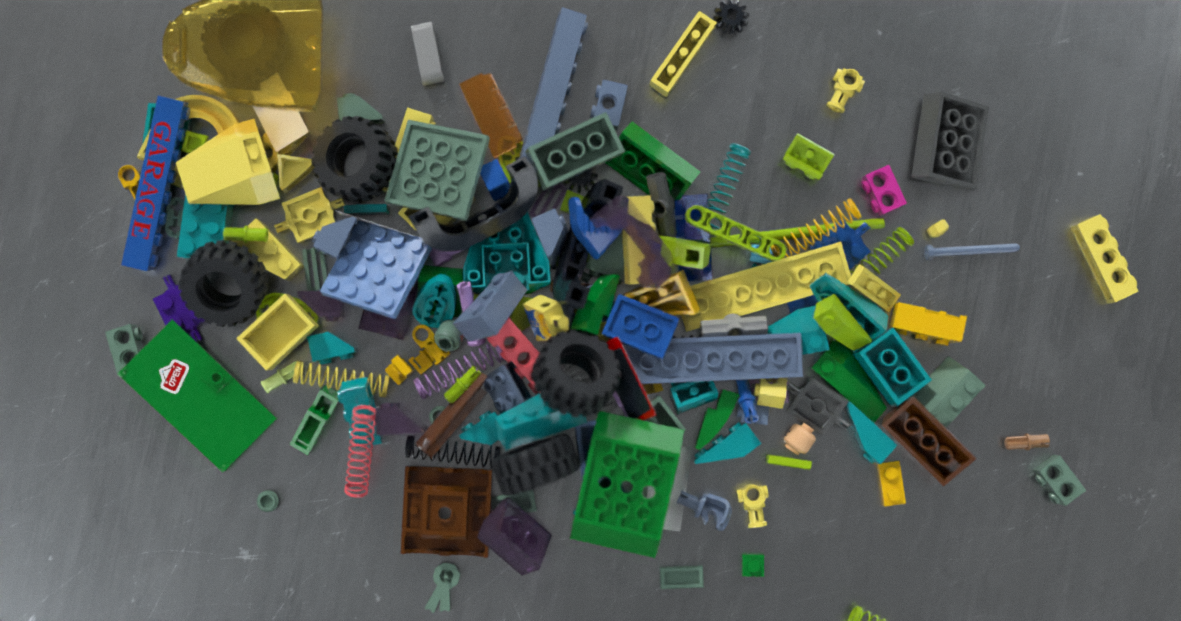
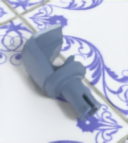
[677,490,732,531]

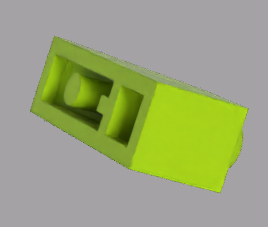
[813,294,872,351]

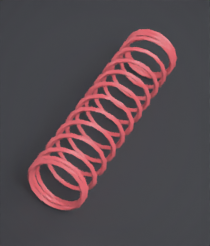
[344,405,377,498]

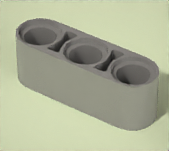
[411,22,444,86]

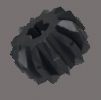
[713,0,749,35]
[563,167,598,193]

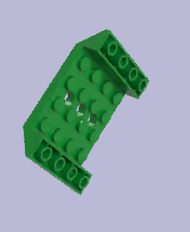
[570,411,684,558]

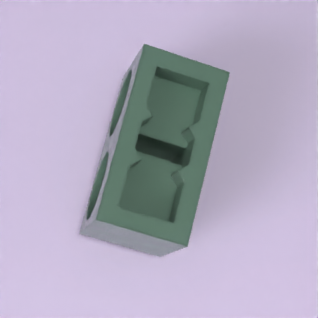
[105,324,143,373]
[1033,455,1086,506]

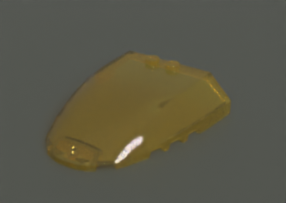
[162,0,323,112]

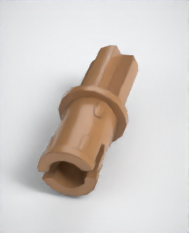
[1004,433,1050,451]

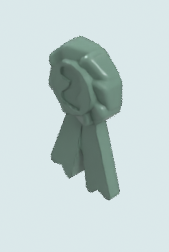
[425,562,460,613]

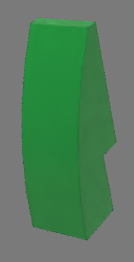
[571,274,620,335]
[289,385,340,455]
[694,389,739,450]

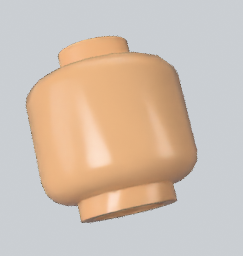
[784,422,816,456]

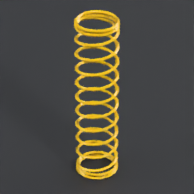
[771,198,862,259]

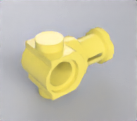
[826,68,865,113]
[736,484,769,528]

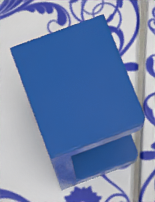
[480,159,510,201]

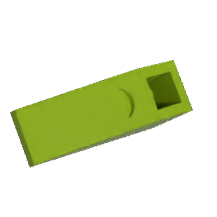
[653,235,711,269]

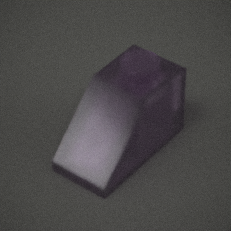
[297,291,344,322]

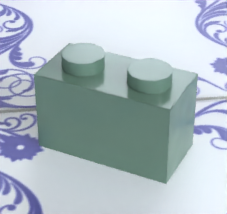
[650,394,686,432]

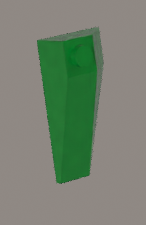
[808,338,887,423]

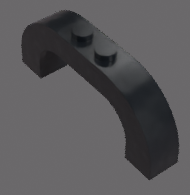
[408,156,538,252]
[553,179,624,310]

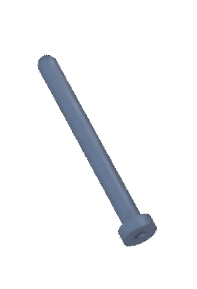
[924,244,1020,260]

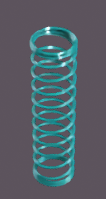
[697,143,751,236]

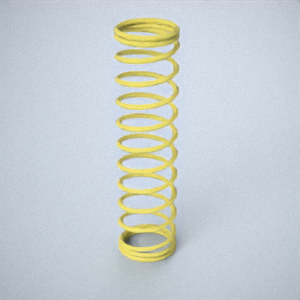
[293,361,390,398]

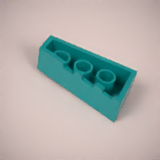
[495,394,587,450]

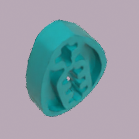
[412,274,456,328]

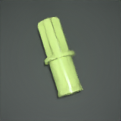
[261,361,301,393]

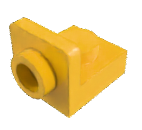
[385,355,415,385]

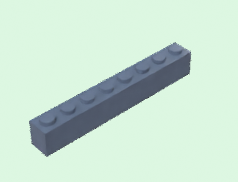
[519,7,588,180]

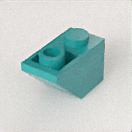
[307,332,358,365]
[458,410,499,445]

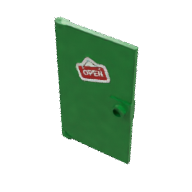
[117,319,277,473]

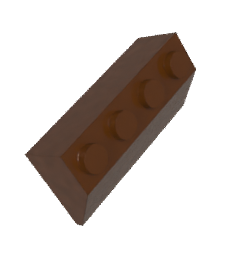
[882,396,976,486]

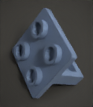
[484,361,532,415]

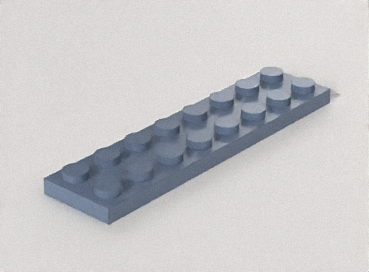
[625,333,803,384]

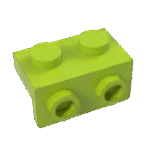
[783,133,834,180]

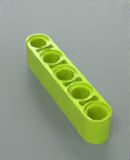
[685,205,786,261]

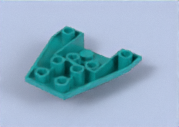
[463,208,551,294]

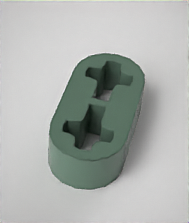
[165,197,185,239]

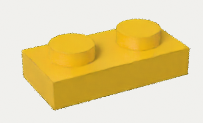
[877,460,906,507]

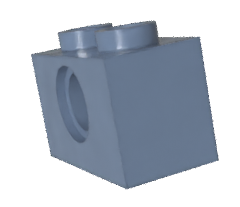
[590,79,628,130]

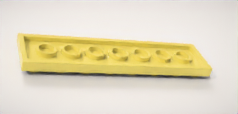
[681,242,851,332]

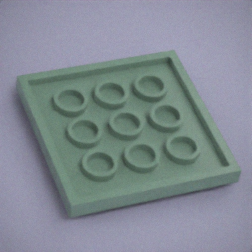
[384,120,490,221]

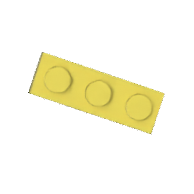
[847,264,901,312]

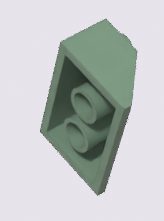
[909,356,986,428]

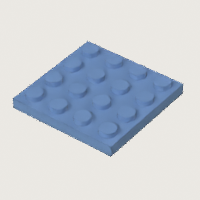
[320,220,432,319]

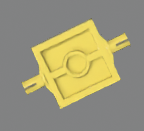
[274,187,345,243]

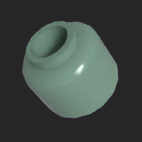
[434,320,465,352]

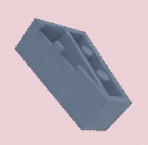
[453,271,527,342]

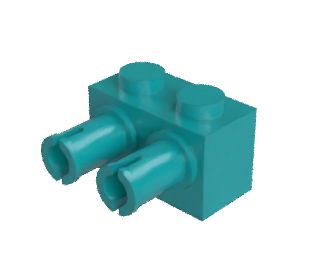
[669,381,718,415]

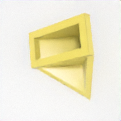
[277,154,315,194]

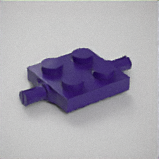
[153,274,205,342]

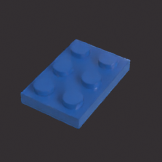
[602,294,680,360]

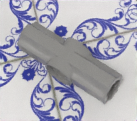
[700,313,768,337]

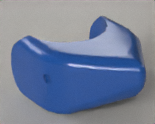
[569,196,626,260]

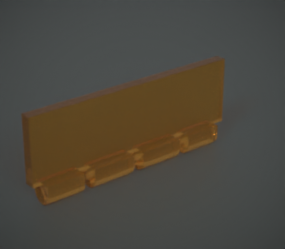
[459,73,523,158]

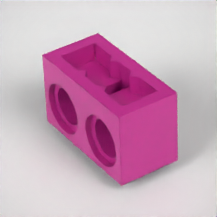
[861,165,907,216]

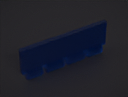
[674,194,713,281]

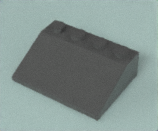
[911,91,989,190]

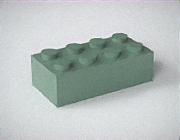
[525,112,625,191]

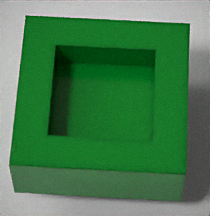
[742,554,764,577]

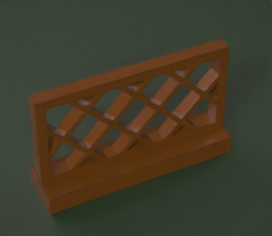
[415,372,487,459]

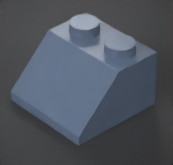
[531,209,569,269]
[312,217,358,260]

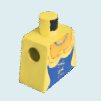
[523,295,569,341]

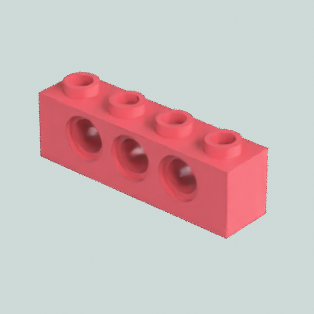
[487,318,540,395]

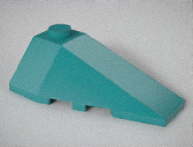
[810,273,888,353]
[767,305,829,355]

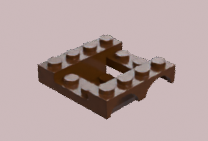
[400,465,493,558]

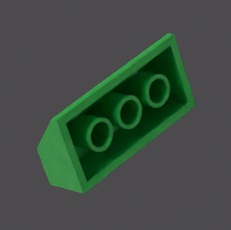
[605,121,701,207]

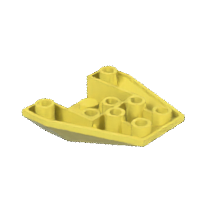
[176,119,280,205]

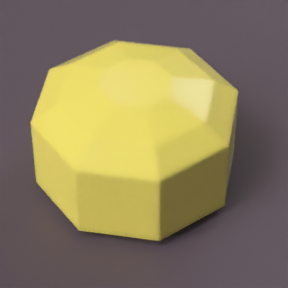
[926,219,949,238]

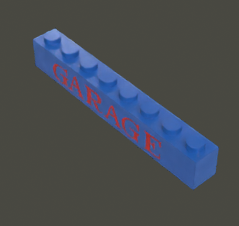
[121,96,190,271]

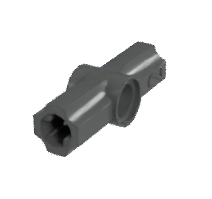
[646,172,679,237]

